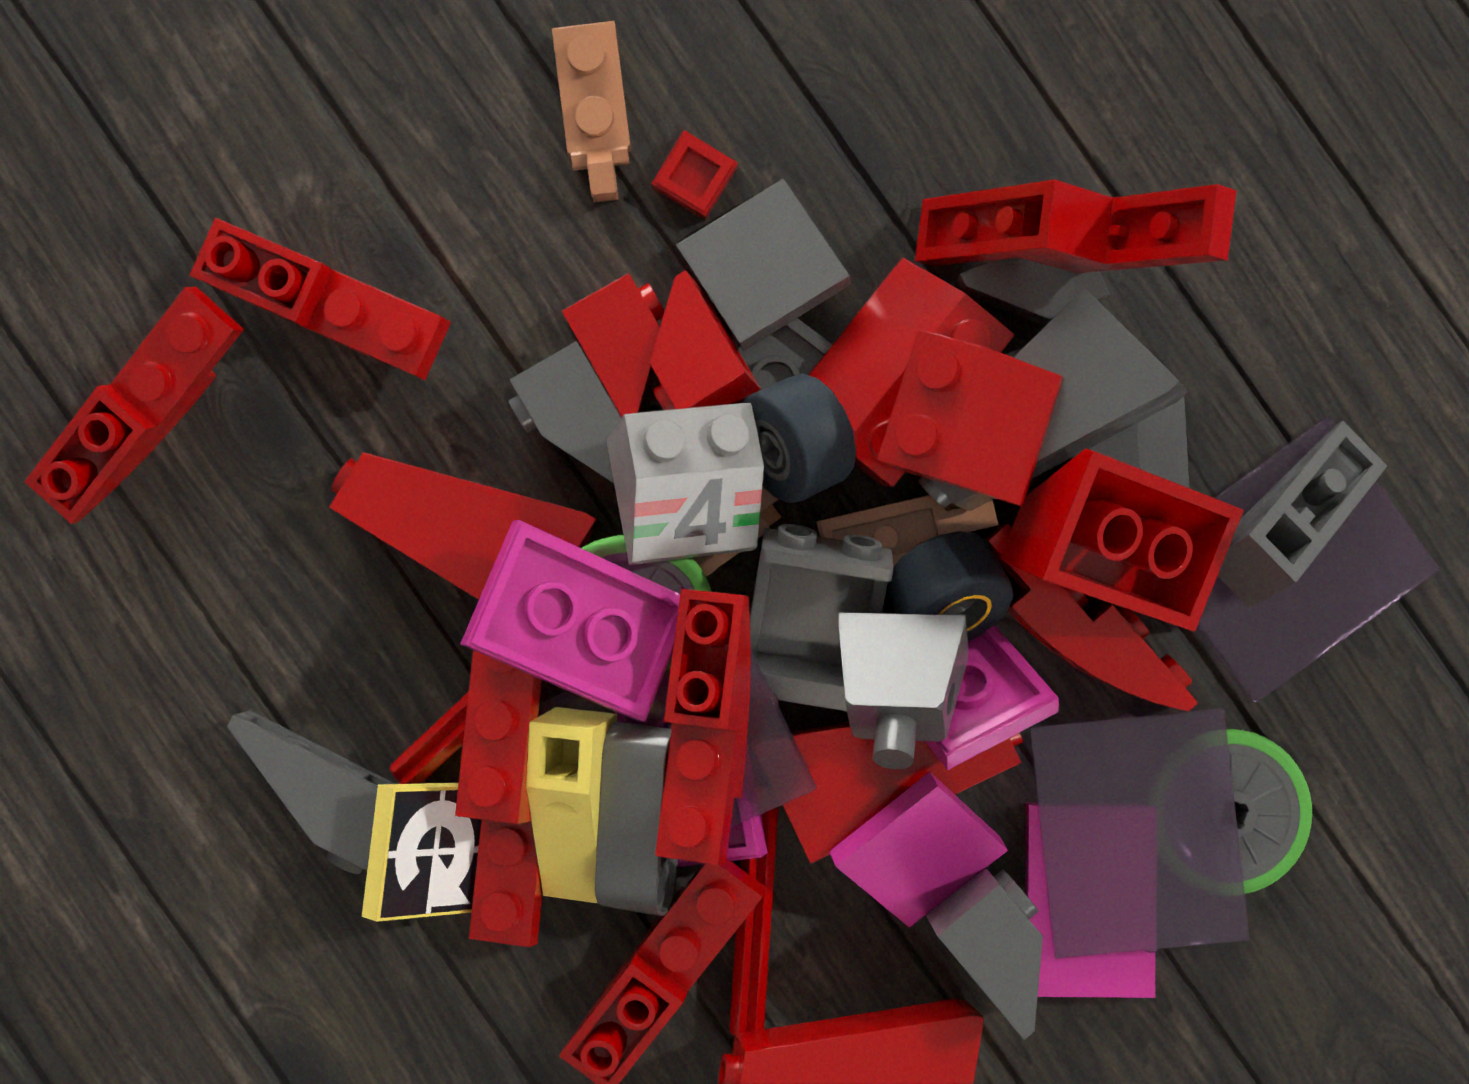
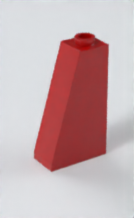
[329,452,600,600]
[754,721,1023,864]
[718,999,984,1084]

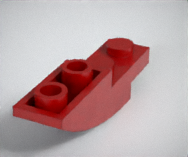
[189,217,451,380]
[24,287,244,524]
[984,524,1198,711]
[655,589,751,866]
[559,859,766,1084]

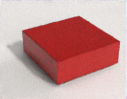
[651,130,738,221]

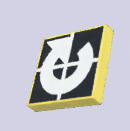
[362,783,482,922]

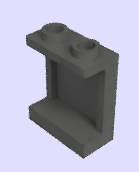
[750,524,894,711]

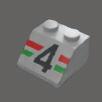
[606,403,764,565]

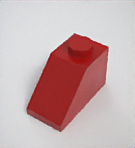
[649,270,762,410]
[562,273,665,417]

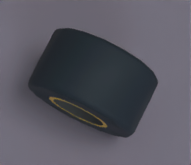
[743,373,856,503]
[886,531,1014,642]

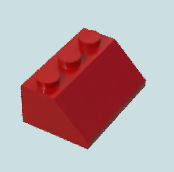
[808,258,1015,487]
[1000,448,1244,632]

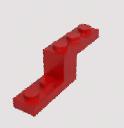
[915,179,1237,273]
[455,650,543,947]

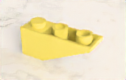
[526,707,617,903]

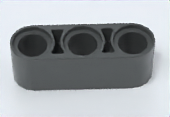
[595,722,678,916]

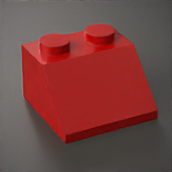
[877,329,1063,507]

